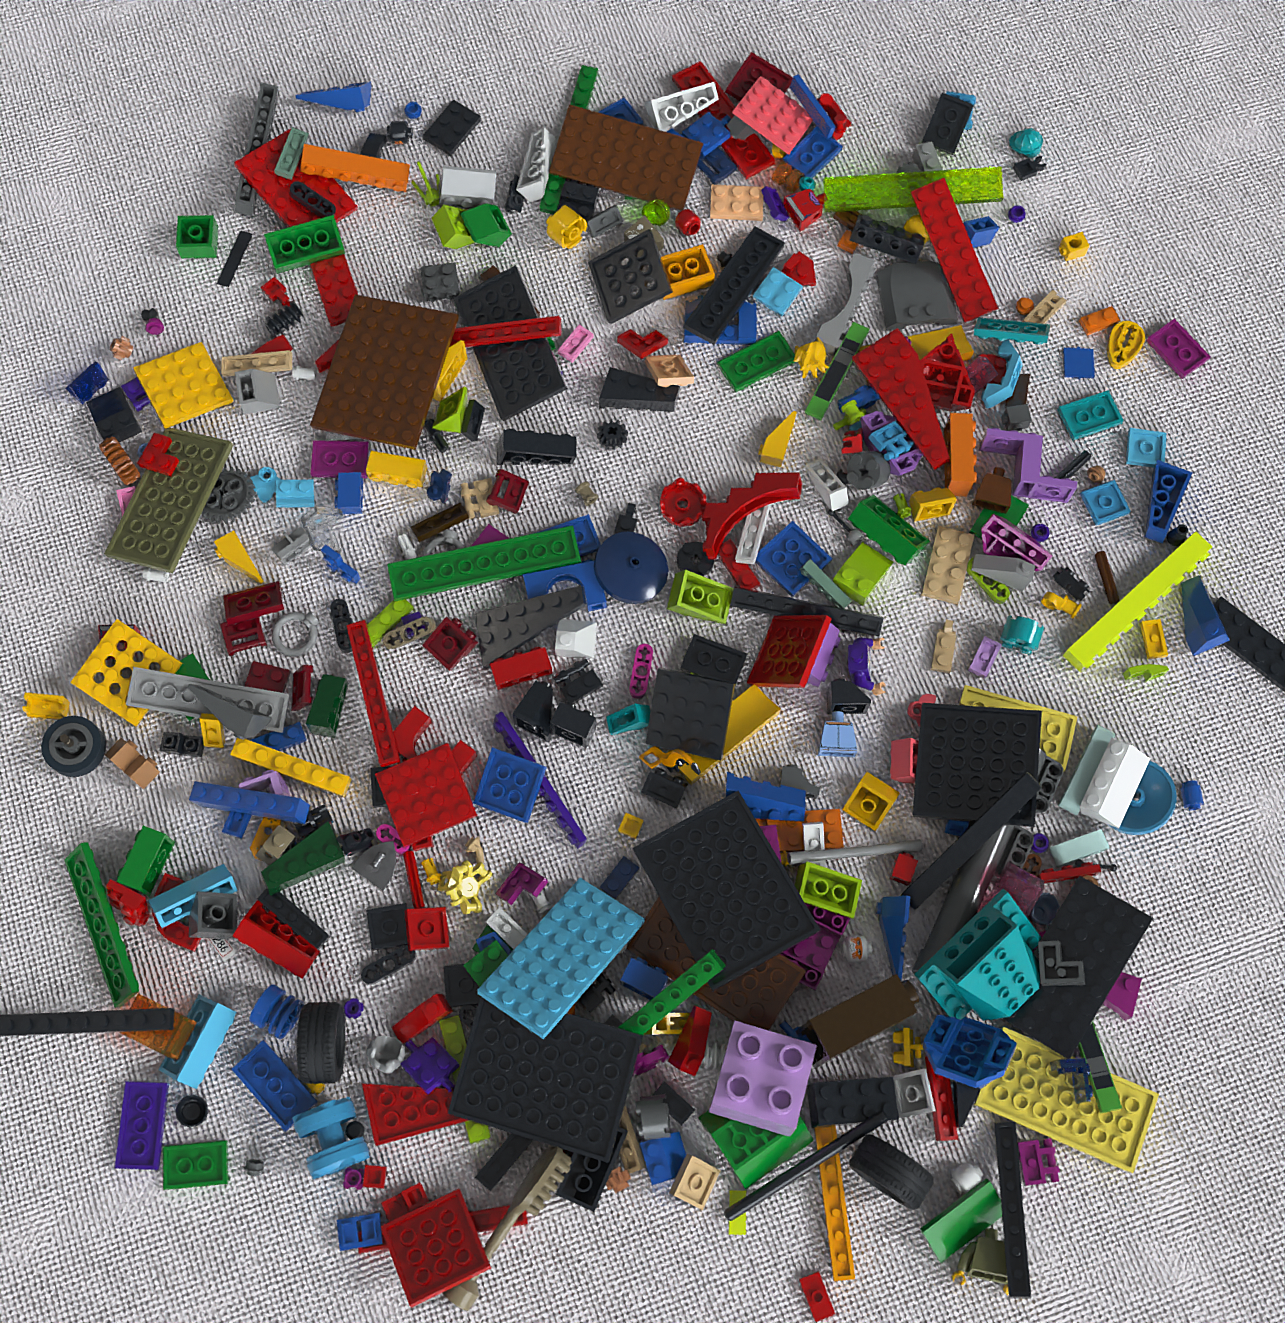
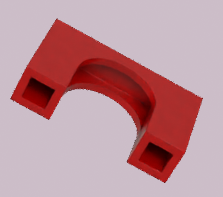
[393,706,477,775]

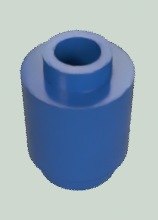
[1180,781,1204,811]

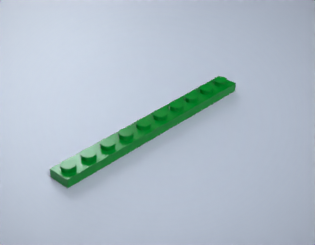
[539,65,598,215]

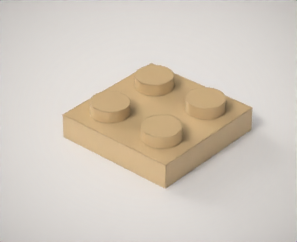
[669,1153,720,1210]

